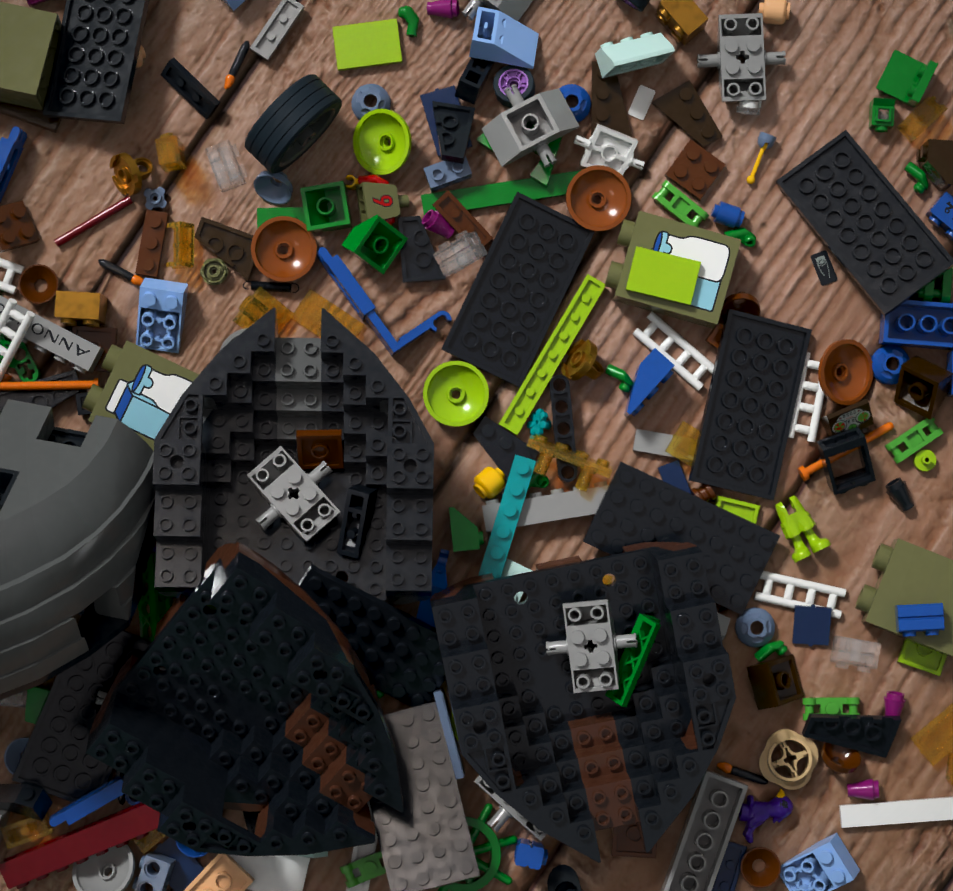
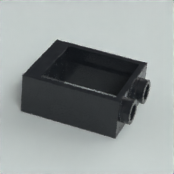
[816,427,876,495]

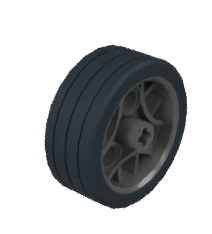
[245,74,342,173]

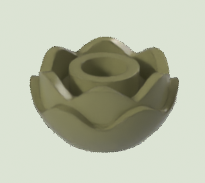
[200,258,228,285]

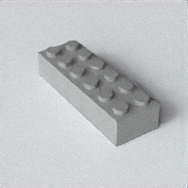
[661,770,748,891]

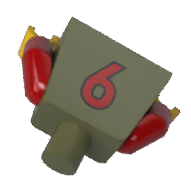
[346,174,409,226]

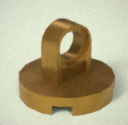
[110,152,153,196]
[561,339,604,381]

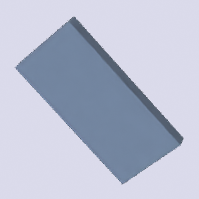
[433,688,465,780]

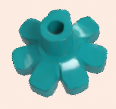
[527,409,551,436]

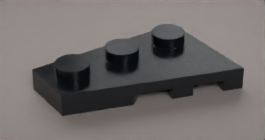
[432,101,475,164]
[398,216,447,283]
[473,416,539,479]

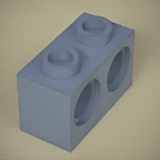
[423,155,472,193]
[132,851,176,891]

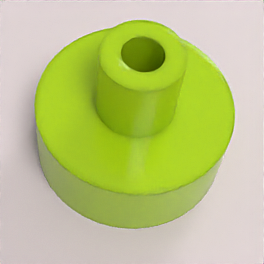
[913,449,936,472]

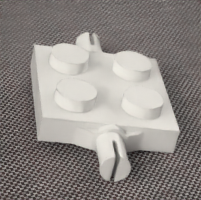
[573,124,645,176]

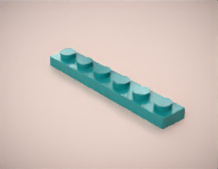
[478,454,536,579]

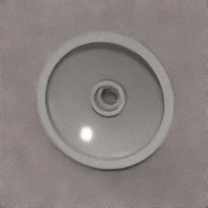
[72,844,135,891]

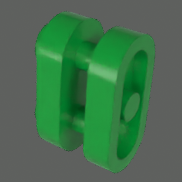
[917,267,953,303]

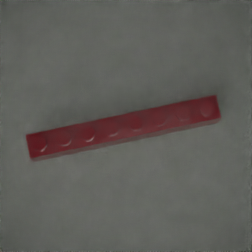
[0,802,160,889]

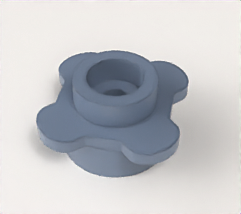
[144,187,167,210]

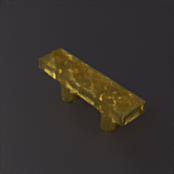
[527,434,613,492]

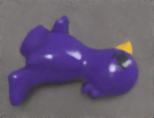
[738,789,793,844]

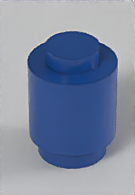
[711,201,745,228]

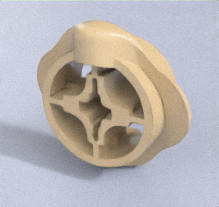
[759,729,818,790]

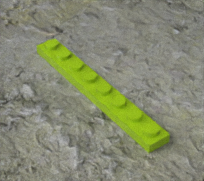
[498,274,606,435]

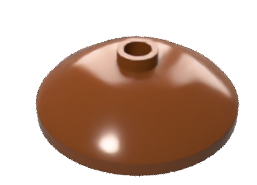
[566,165,631,231]
[251,216,317,282]
[818,339,873,405]

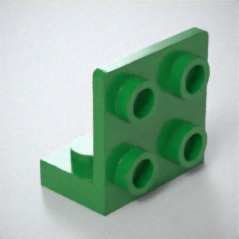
[876,50,938,108]

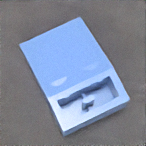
[469,7,539,69]
[136,277,188,354]
[780,832,860,891]

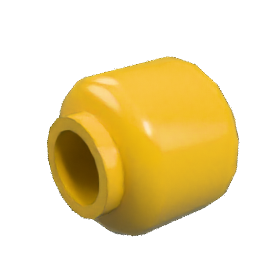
[473,466,506,499]

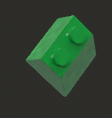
[300,181,353,232]
[341,215,408,275]
[449,507,484,552]

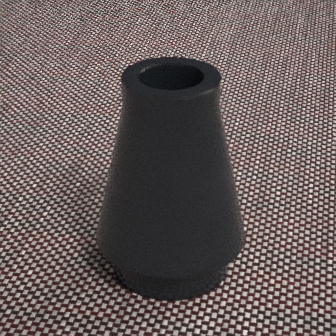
[885,477,914,512]

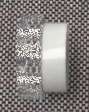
[736,101,762,115]

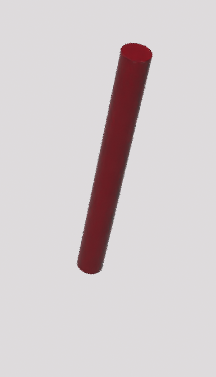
[54,195,133,247]

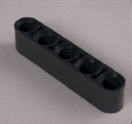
[549,375,578,483]

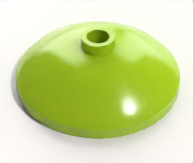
[353,109,411,175]
[423,361,489,427]

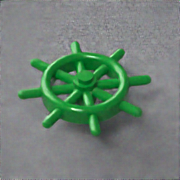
[438,803,518,891]

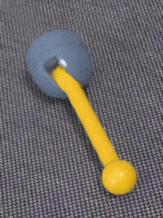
[747,132,776,184]

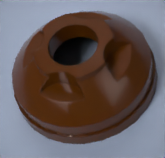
[18,264,59,304]
[720,292,760,321]
[821,742,861,774]
[740,847,781,888]

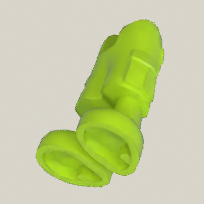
[775,495,831,563]

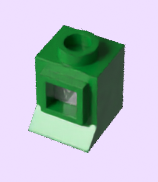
[869,98,896,132]

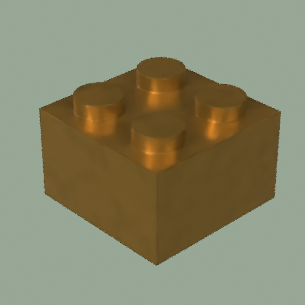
[656,0,708,45]
[54,291,108,327]

